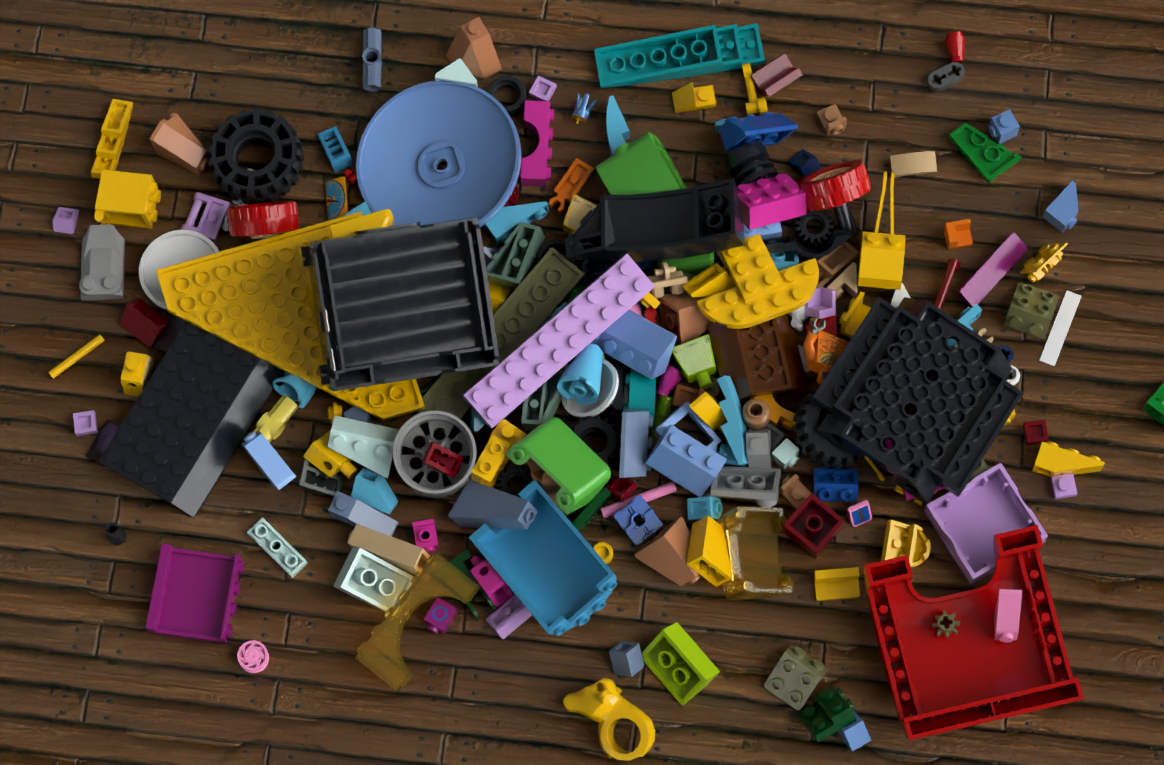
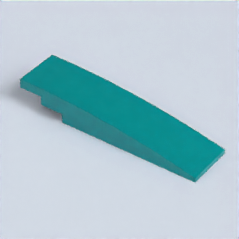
[594,23,765,88]

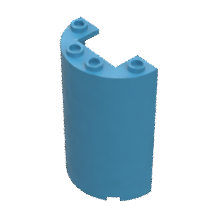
[469,479,617,636]

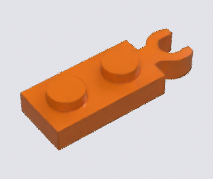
[549,158,594,214]

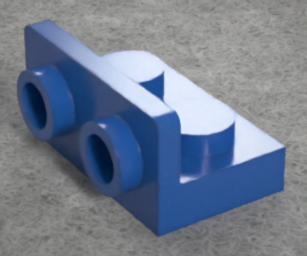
[813,468,858,502]

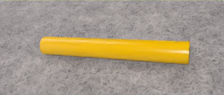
[48,334,105,379]

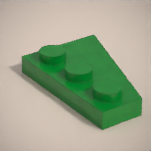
[948,123,1022,184]

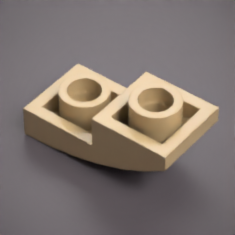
[890,151,937,178]

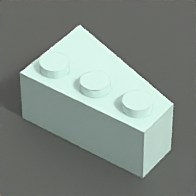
[328,416,399,479]

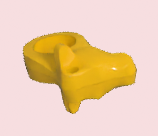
[563,678,655,761]

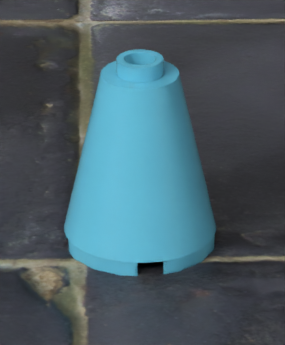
[557,344,603,405]

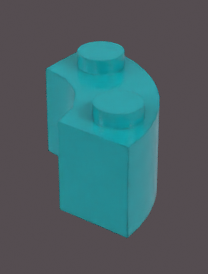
[624,368,656,426]

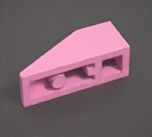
[994,589,1022,642]

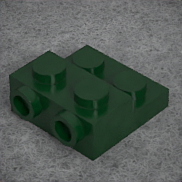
[797,685,856,742]

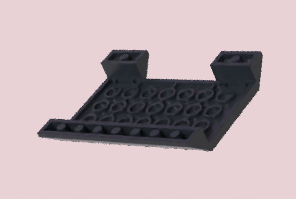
[86,315,284,518]

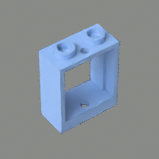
[652,402,721,452]

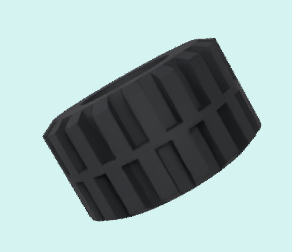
[572,415,621,469]

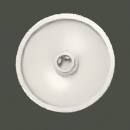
[139,230,219,310]

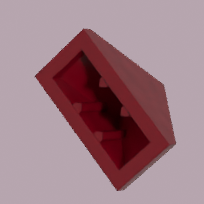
[422,441,463,478]

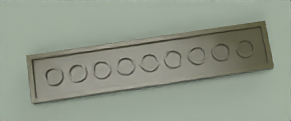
[417,247,585,435]

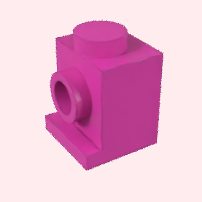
[412,519,439,554]

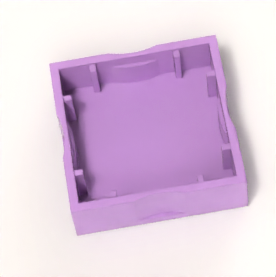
[924,463,1048,585]

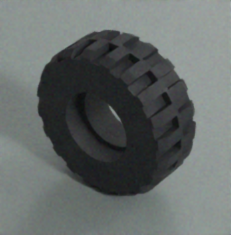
[207,109,304,204]

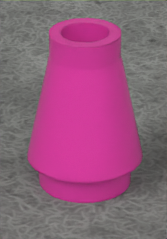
[656,365,682,398]

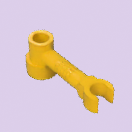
[742,63,768,115]

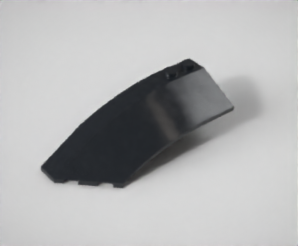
[566,178,744,262]

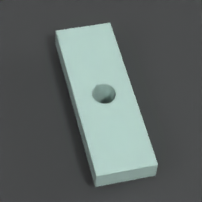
[247,517,308,578]

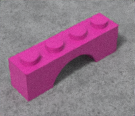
[521,100,554,187]

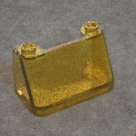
[718,506,793,600]

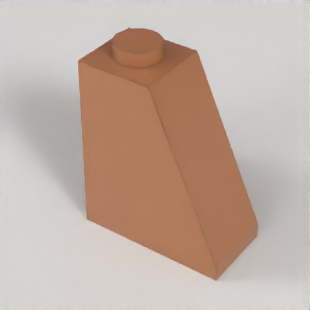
[446,17,502,79]
[149,113,209,176]
[658,292,713,346]
[634,517,701,586]

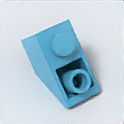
[351,467,398,514]

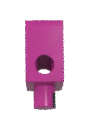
[469,555,514,608]

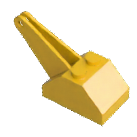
[858,171,906,290]

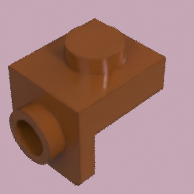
[671,384,704,408]

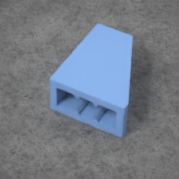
[241,431,296,490]

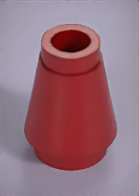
[944,32,965,63]

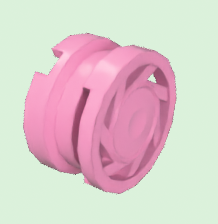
[237,640,269,674]

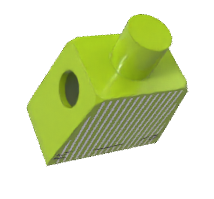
[672,334,717,389]

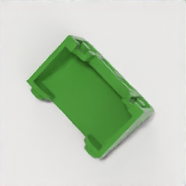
[505,417,611,515]

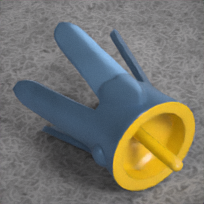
[571,92,598,124]

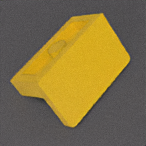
[814,567,860,601]

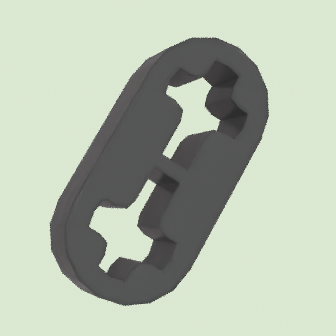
[927,62,965,92]

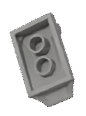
[79,224,125,301]
[701,466,781,508]

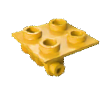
[1020,243,1068,283]

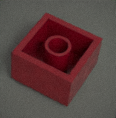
[782,493,845,559]

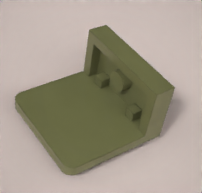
[1004,283,1059,339]
[764,645,828,710]

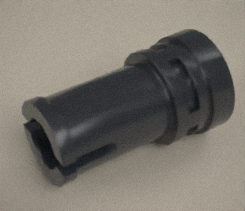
[105,522,126,545]

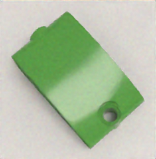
[596,132,687,195]

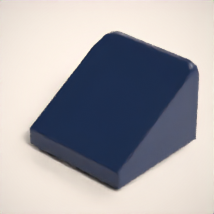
[788,149,820,177]

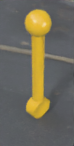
[864,456,886,481]

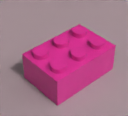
[736,174,806,230]

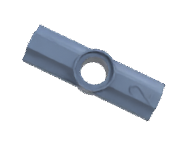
[362,28,383,92]

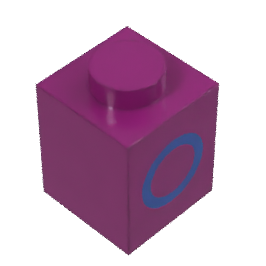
[424,597,458,635]

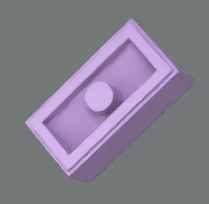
[485,594,532,639]

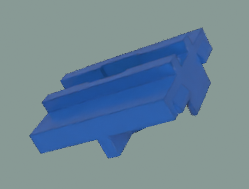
[613,495,663,546]

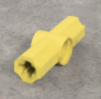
[254,395,298,443]

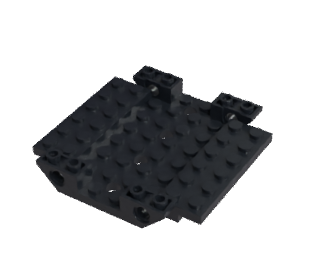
[811,297,1024,504]

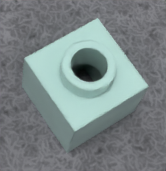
[771,438,799,470]

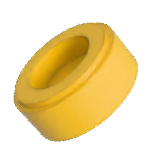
[593,542,613,564]

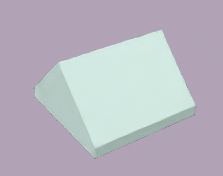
[435,58,478,87]

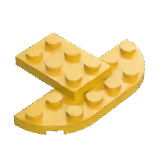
[697,234,819,329]

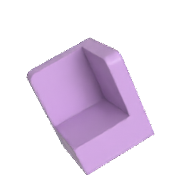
[805,287,836,319]

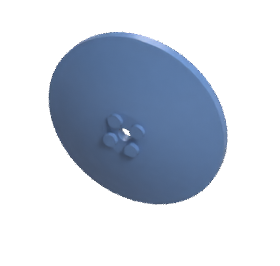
[356,80,521,227]

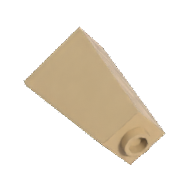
[347,524,437,582]

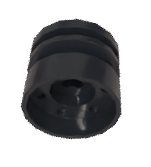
[724,141,779,186]

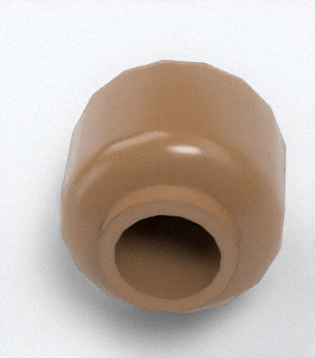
[742,399,770,430]

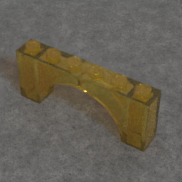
[355,553,481,691]

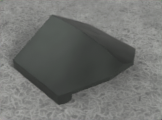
[298,458,344,498]

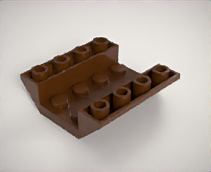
[707,313,809,404]

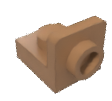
[816,104,847,136]
[779,474,811,510]

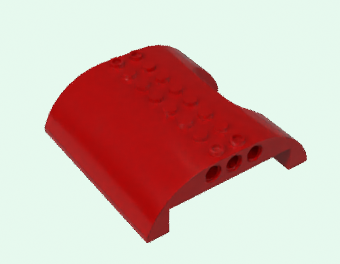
[864,525,1084,741]

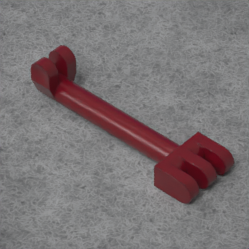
[934,258,961,310]

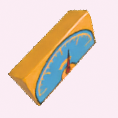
[325,176,349,221]

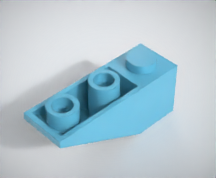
[483,201,549,246]

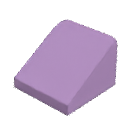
[53,207,79,234]

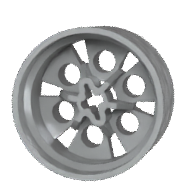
[393,411,478,498]

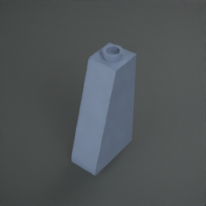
[448,479,538,530]

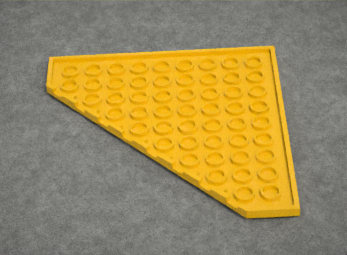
[156,212,425,421]

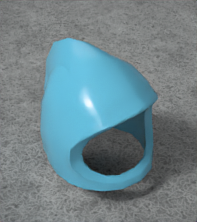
[272,371,317,409]

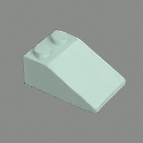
[333,547,415,617]

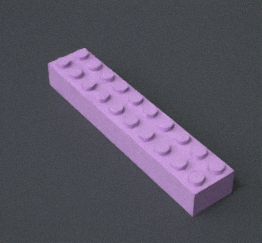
[461,254,655,428]

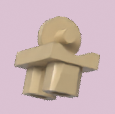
[647,261,688,298]

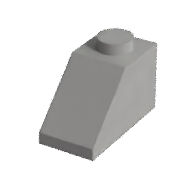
[746,428,772,468]

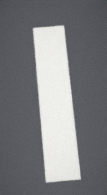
[1039,291,1082,366]

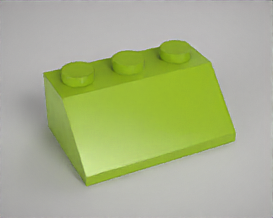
[641,622,720,706]

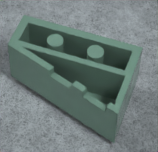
[486,222,545,291]
[521,364,570,431]

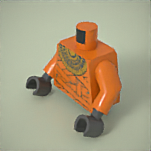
[803,317,849,384]

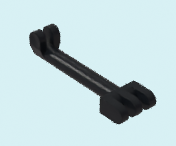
[608,355,625,421]

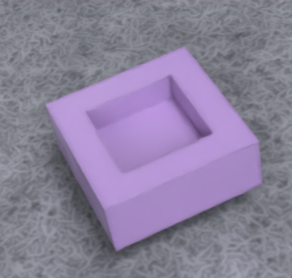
[529,76,557,101]
[73,410,98,436]
[1051,473,1078,499]

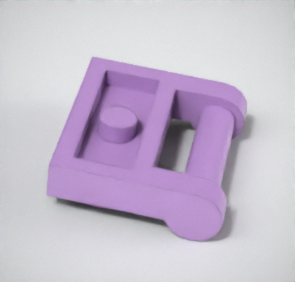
[181,192,231,242]

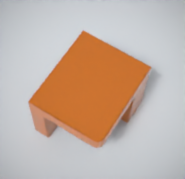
[944,219,973,250]

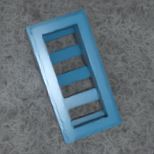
[317,126,354,172]

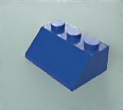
[718,112,798,151]

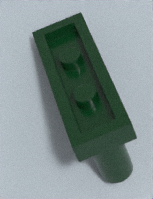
[572,487,611,533]

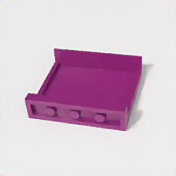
[146,543,244,643]

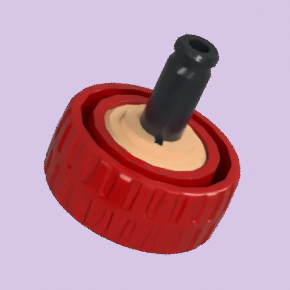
[797,160,871,239]
[227,201,299,241]

